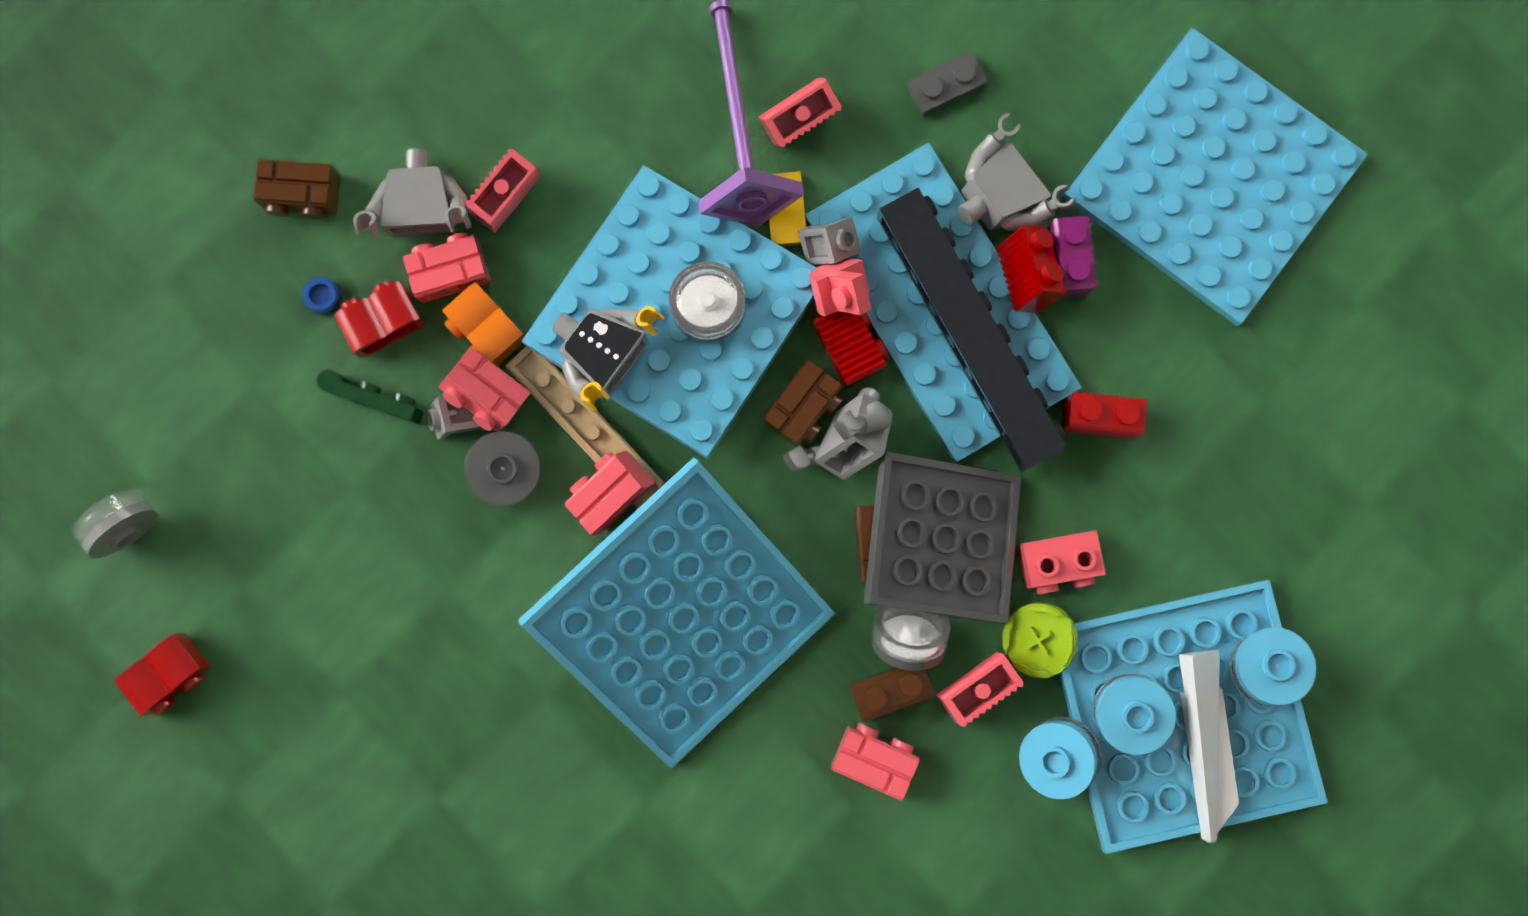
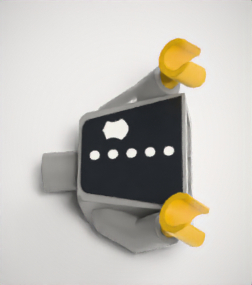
[552,306,665,412]

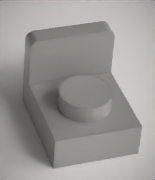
[798,217,861,265]
[427,396,483,440]

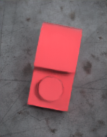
[809,258,872,316]

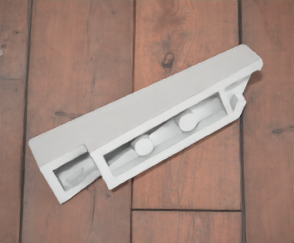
[1179,650,1239,843]

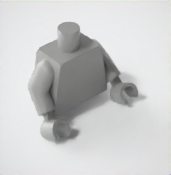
[957,113,1076,231]
[353,149,472,237]
[782,388,893,480]

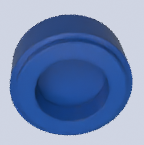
[302,277,342,315]

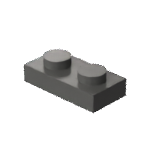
[906,51,988,117]

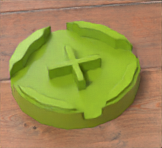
[1003,602,1078,678]

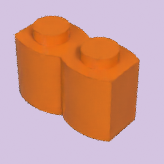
[442,281,525,367]

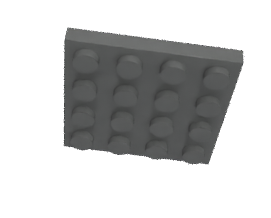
[864,451,1021,624]

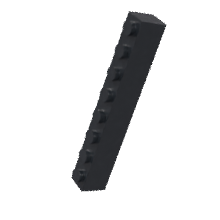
[877,188,1067,473]

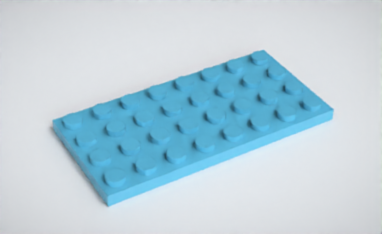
[805,143,1082,463]

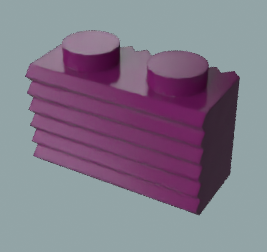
[1047,216,1098,300]

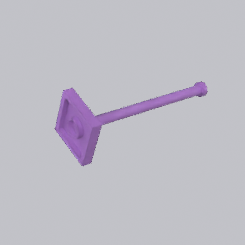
[699,0,804,227]

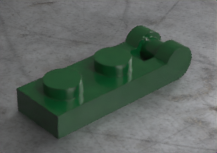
[316,369,424,425]

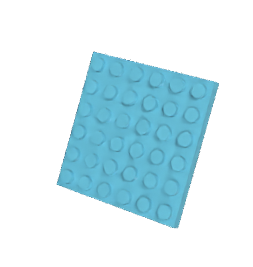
[1062,27,1368,326]
[522,165,816,459]
[518,457,835,769]
[1059,580,1328,854]

